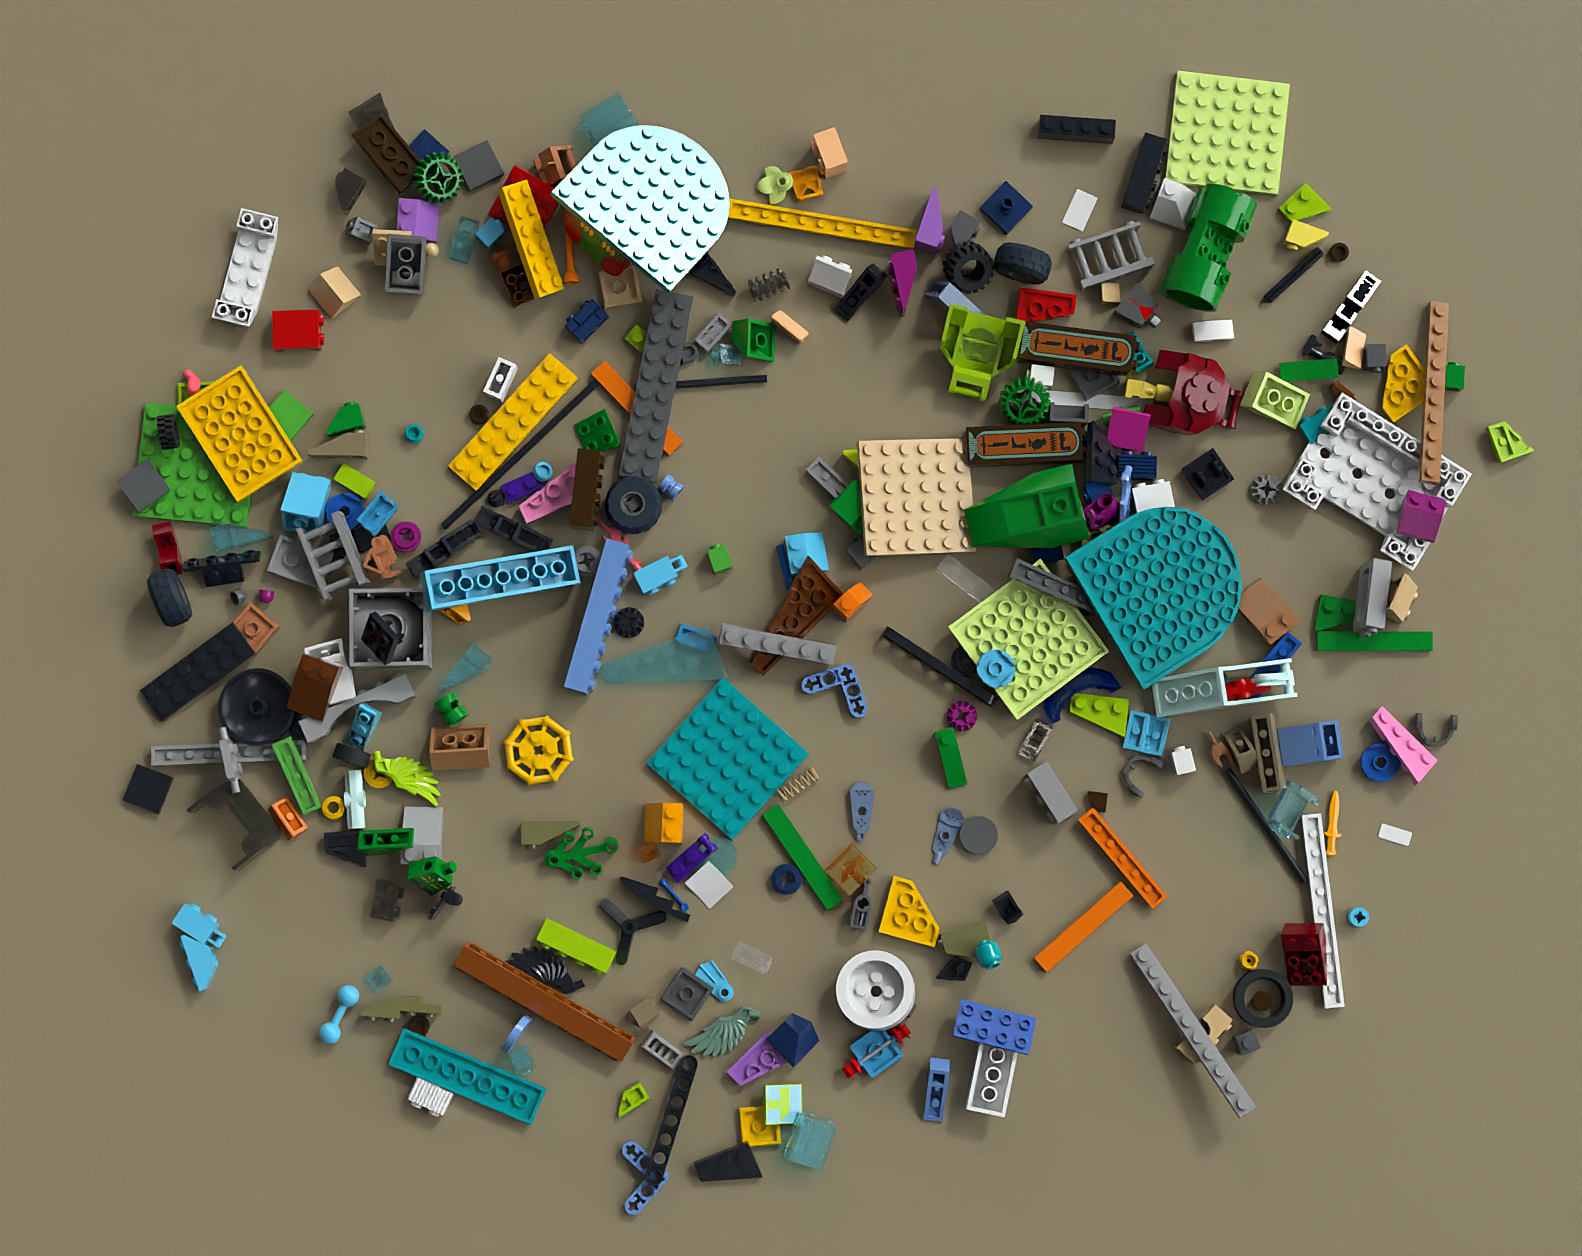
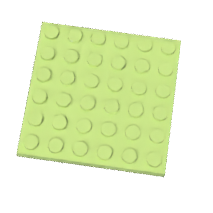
[1165,71,1290,196]
[948,559,1109,720]

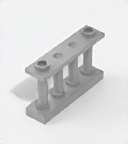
[1066,221,1155,292]
[296,511,371,601]

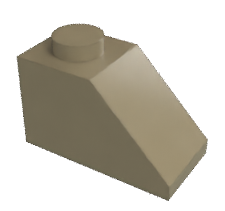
[1224,727,1259,774]

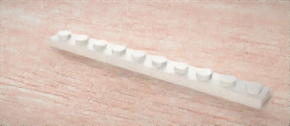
[1301,813,1345,1009]

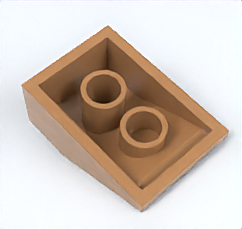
[1238,578,1300,646]

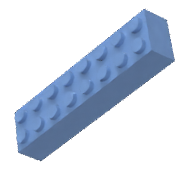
[564,538,633,696]

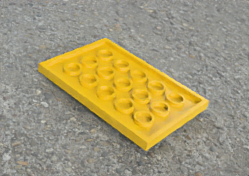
[176,365,303,503]

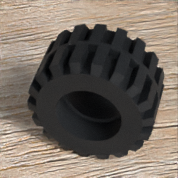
[943,241,995,294]

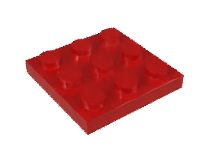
[488,165,559,230]

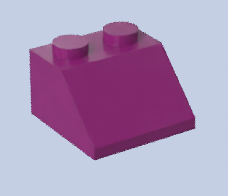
[1397,490,1445,543]

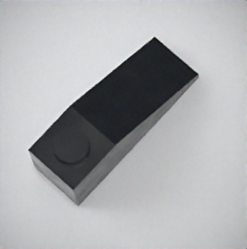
[833,263,888,322]

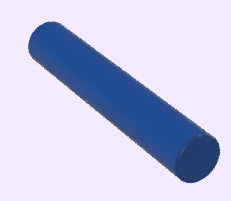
[776,544,793,590]

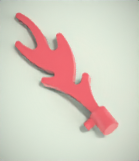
[598,514,642,572]

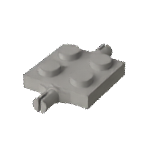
[218,727,243,793]

